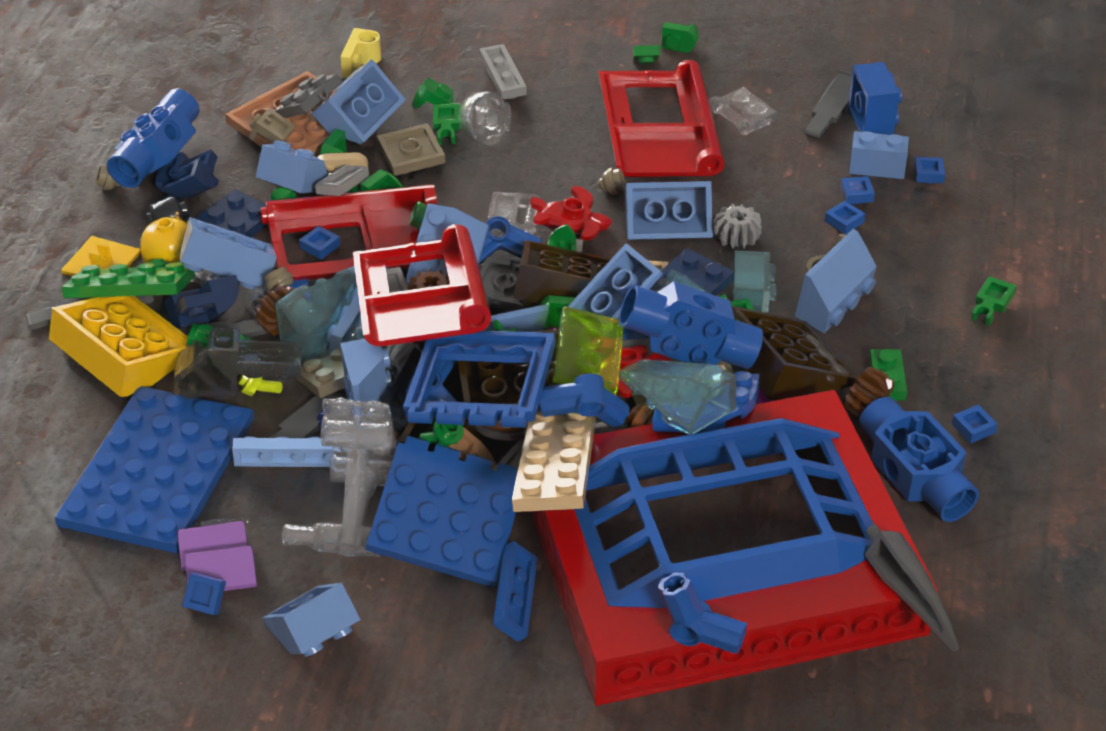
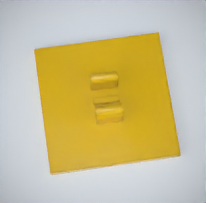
[61,236,141,276]

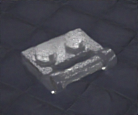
[709,87,778,135]
[487,192,542,237]

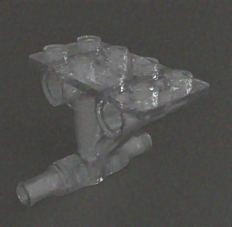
[282,398,397,557]

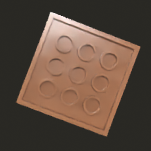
[225,71,335,157]

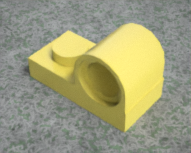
[340,28,382,78]

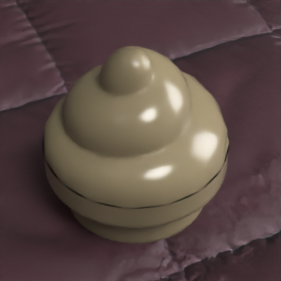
[95,164,120,190]
[597,167,626,195]
[264,267,294,291]

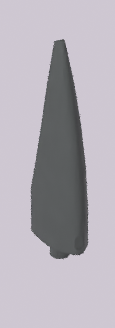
[865,525,959,652]

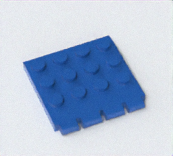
[365,436,518,588]

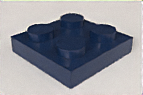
[196,189,267,237]
[652,248,735,296]

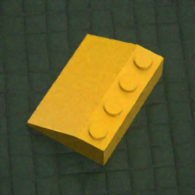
[49,296,198,397]

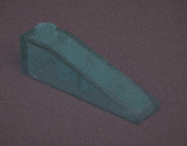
[275,266,357,362]
[618,359,736,435]

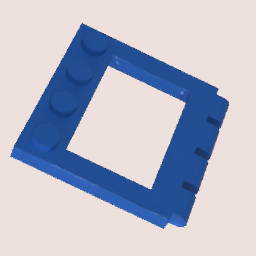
[403,331,556,428]

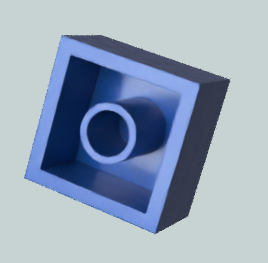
[848,62,902,135]

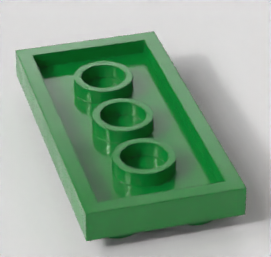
[62,262,195,298]

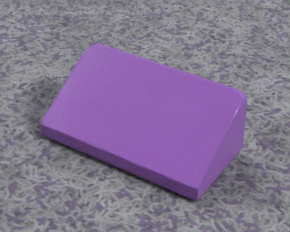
[178,521,248,571]
[185,546,257,591]

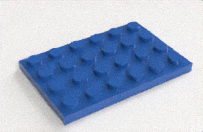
[55,386,254,554]

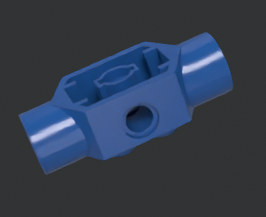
[107,89,200,188]
[619,281,763,369]
[859,397,979,522]

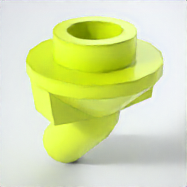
[238,365,283,396]

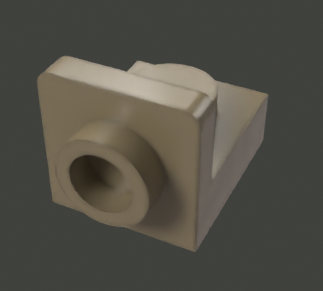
[249,108,296,143]

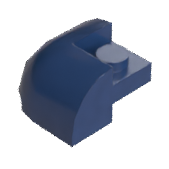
[155,149,219,199]
[164,275,239,328]

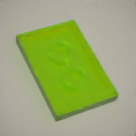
[553,306,624,396]

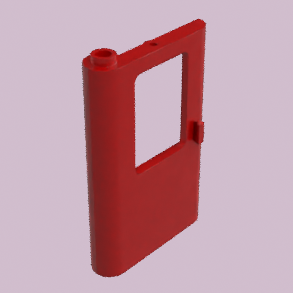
[598,60,725,177]
[260,184,437,281]
[353,224,491,346]

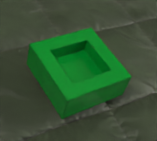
[632,45,660,64]

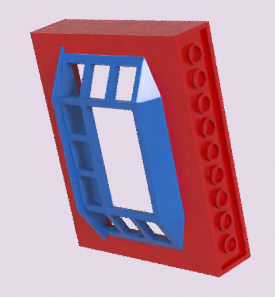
[531,390,938,706]

